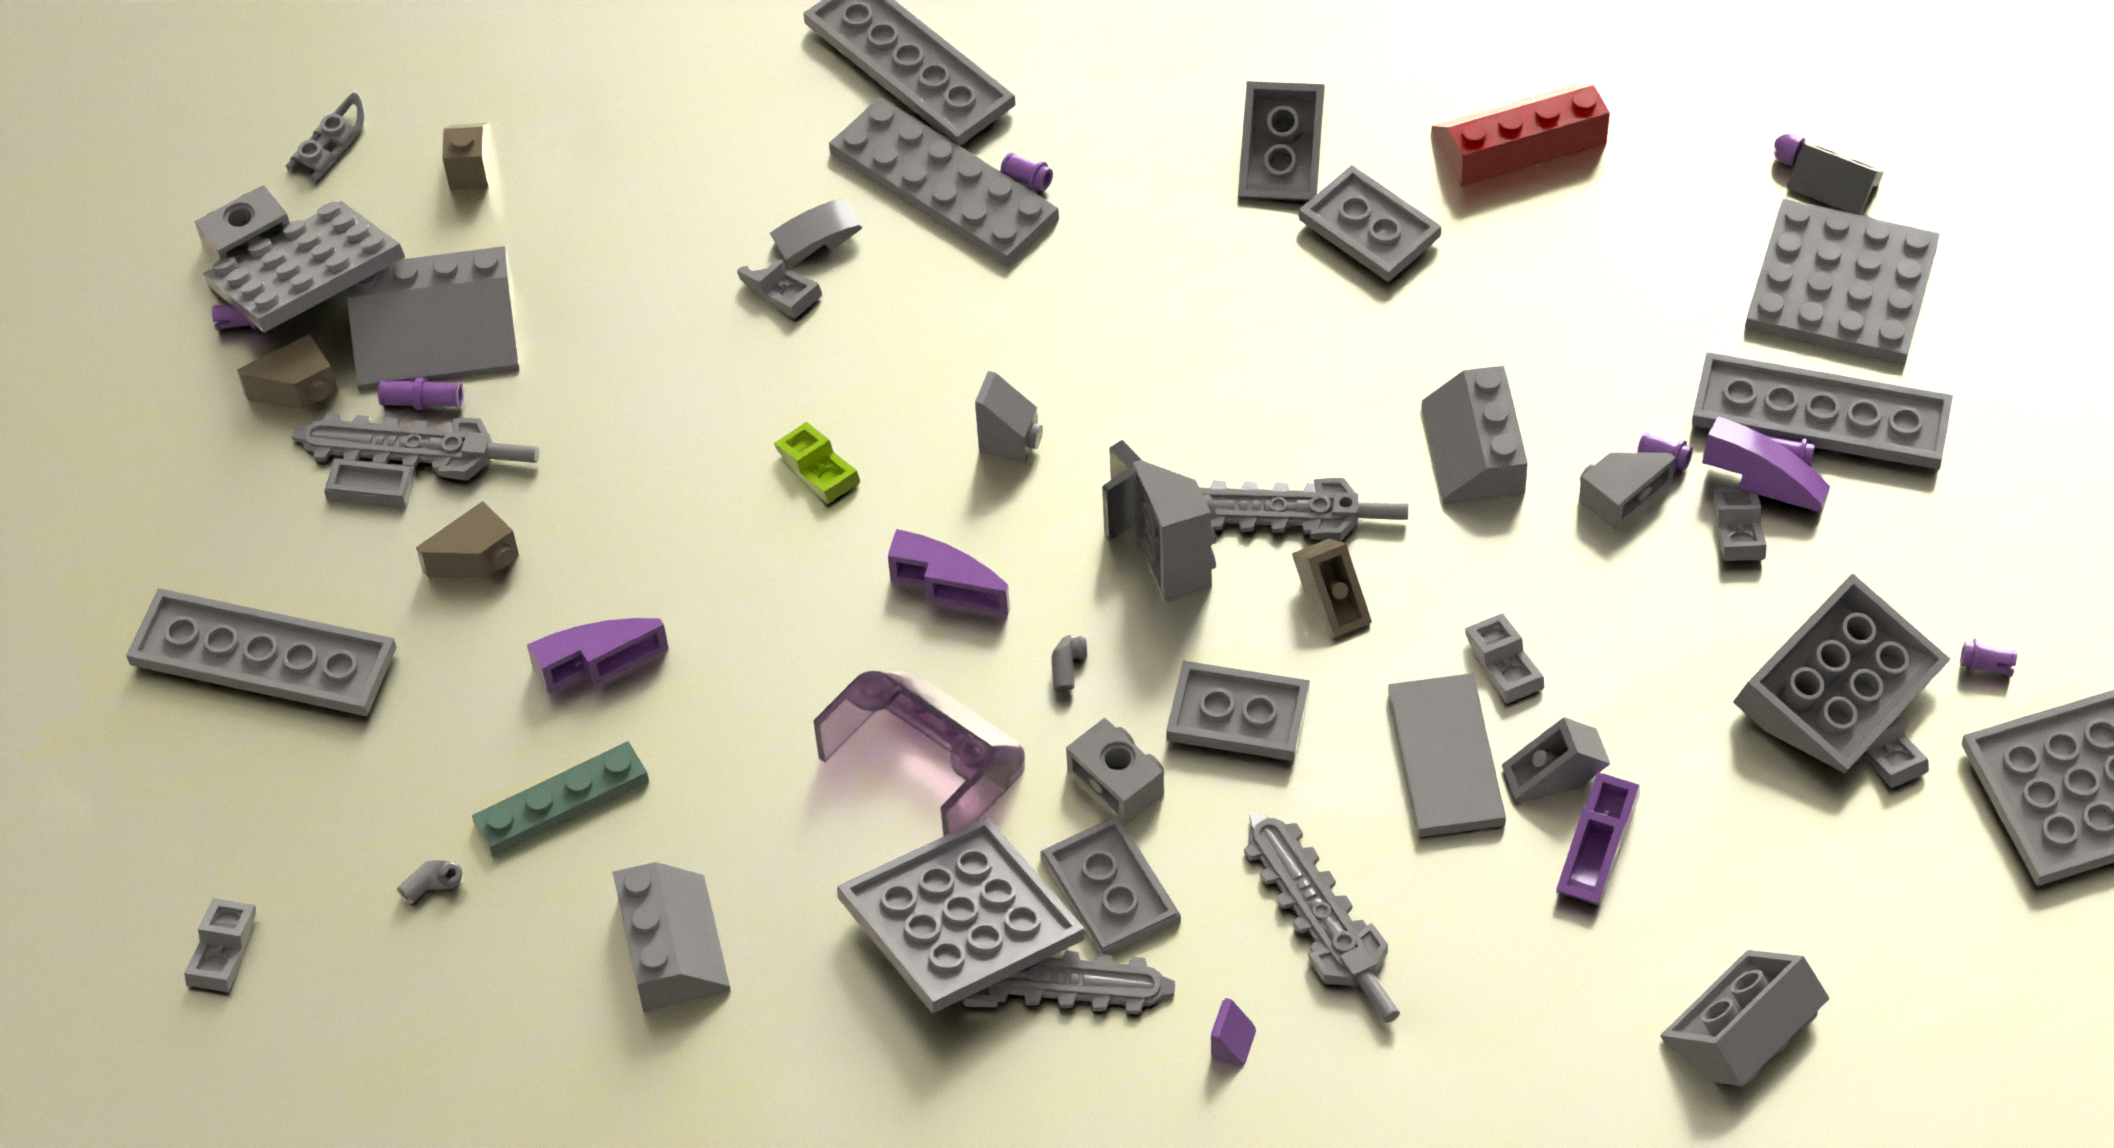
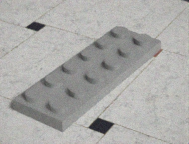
[803,0,1016,146]
[829,97,1059,266]
[1691,352,1953,470]
[126,588,397,716]

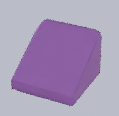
[1211,998,1256,1065]

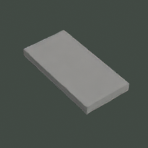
[1388,673,1506,837]

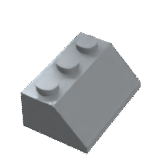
[1421,365,1528,504]
[1133,460,1217,601]
[612,862,731,1011]
[1660,950,1830,1086]

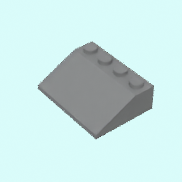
[346,246,520,390]
[1733,573,1951,773]

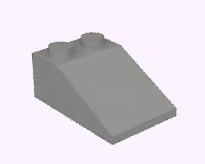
[1238,81,1329,201]

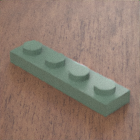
[472,741,649,857]

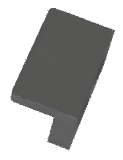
[1787,143,1885,215]
[1102,439,1142,539]

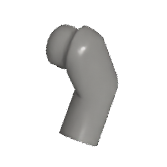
[1051,635,1088,691]
[397,860,463,904]

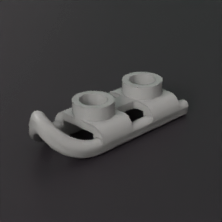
[286,92,365,183]

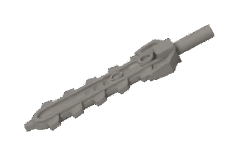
[291,412,539,481]
[1199,478,1409,542]
[1244,811,1400,1023]
[898,950,1175,1014]

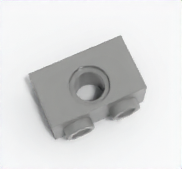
[195,185,290,263]
[1066,717,1164,825]

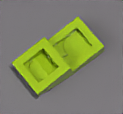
[774,422,860,504]

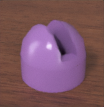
[1773,133,1806,167]

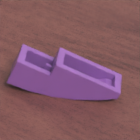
[1702,417,1831,512]
[887,529,1010,615]
[527,618,669,692]
[1556,771,1641,906]

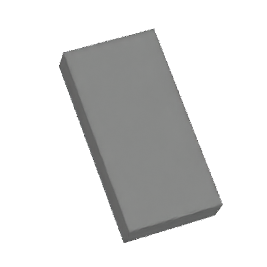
[324,458,416,508]

